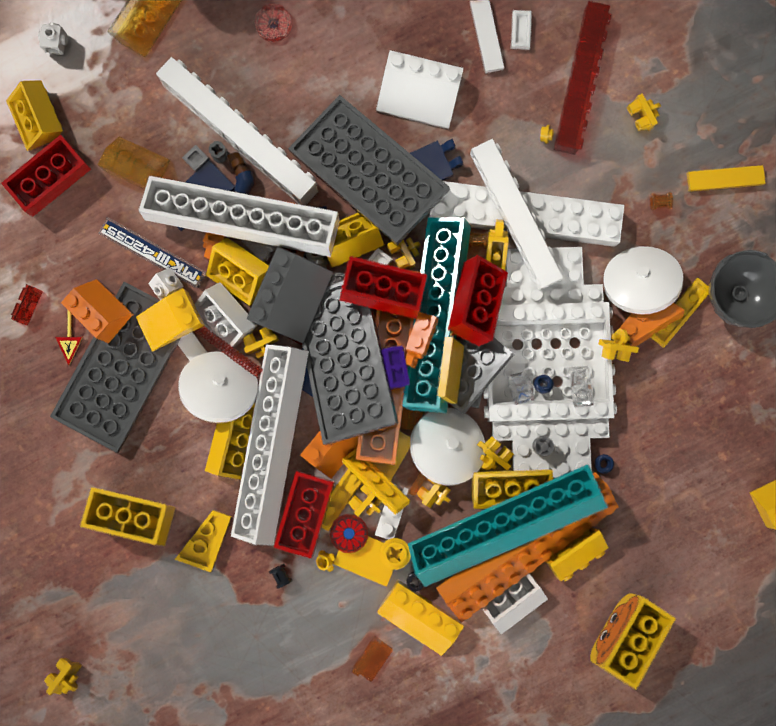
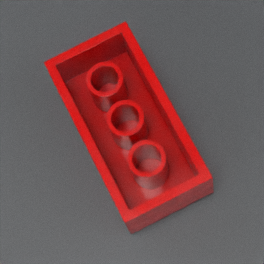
[1,135,91,217]
[447,255,508,346]
[339,256,427,319]
[273,471,335,559]

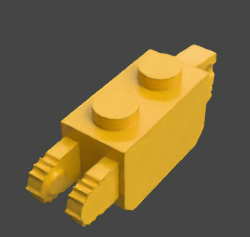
[486,219,508,270]

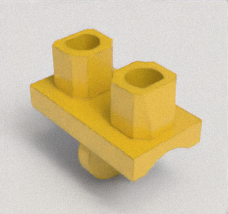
[627,93,661,131]
[387,238,421,269]
[243,327,279,358]
[598,329,639,362]
[477,436,514,471]
[417,479,451,508]
[348,484,382,516]
[44,658,82,695]

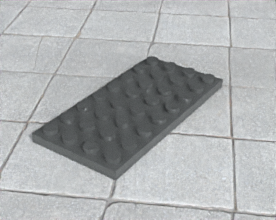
[288,95,450,246]
[302,281,399,445]
[50,282,181,453]

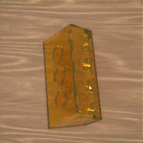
[107,0,182,57]

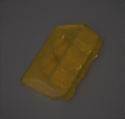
[97,137,170,189]

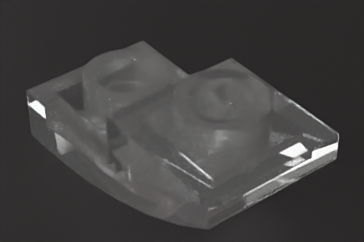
[568,366,594,407]

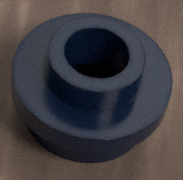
[534,375,554,394]
[594,454,614,474]

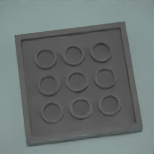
[450,335,515,414]

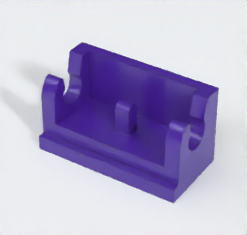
[381,346,410,390]

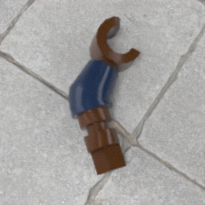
[227,152,254,195]

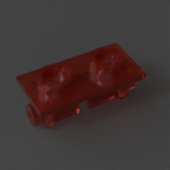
[11,284,43,326]

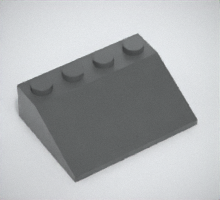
[247,247,333,343]

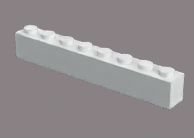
[470,139,563,291]

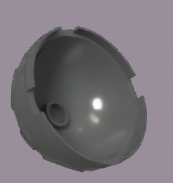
[708,250,776,328]

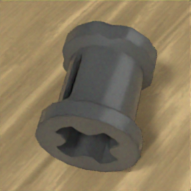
[209,141,228,163]

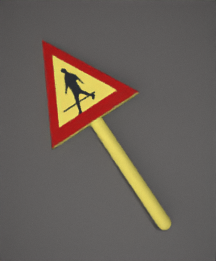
[55,311,83,365]

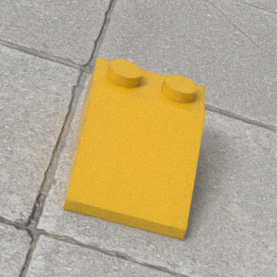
[136,288,205,351]

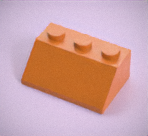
[61,279,133,344]
[300,431,359,479]

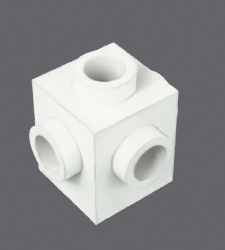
[38,22,68,55]
[148,268,183,300]

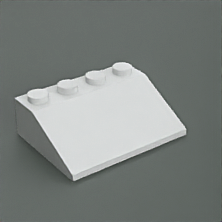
[376,50,464,129]

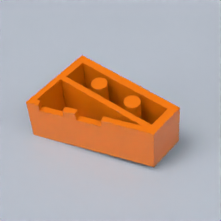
[619,302,684,346]

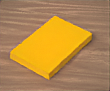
[438,337,464,404]
[333,535,401,587]

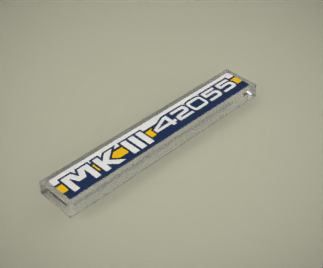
[98,217,206,289]

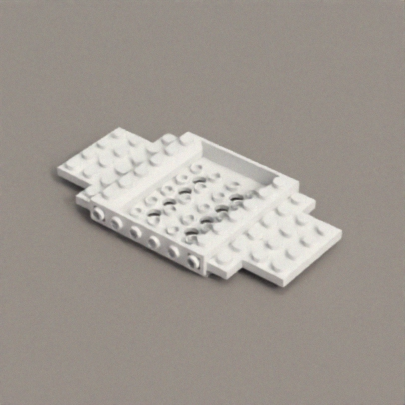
[483,247,617,478]

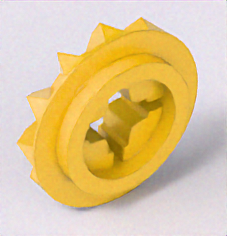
[380,538,411,570]

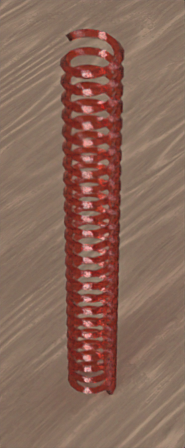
[194,326,263,379]

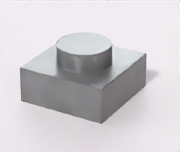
[182,145,210,172]

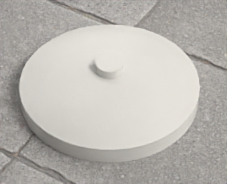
[604,246,683,314]
[179,352,258,423]
[410,408,485,486]

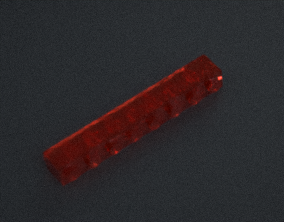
[553,1,612,155]

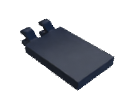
[410,139,463,181]
[176,160,235,232]

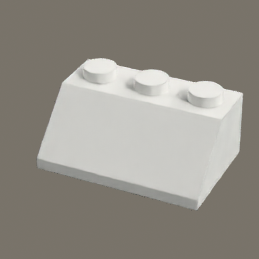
[194,282,257,353]
[482,574,548,634]

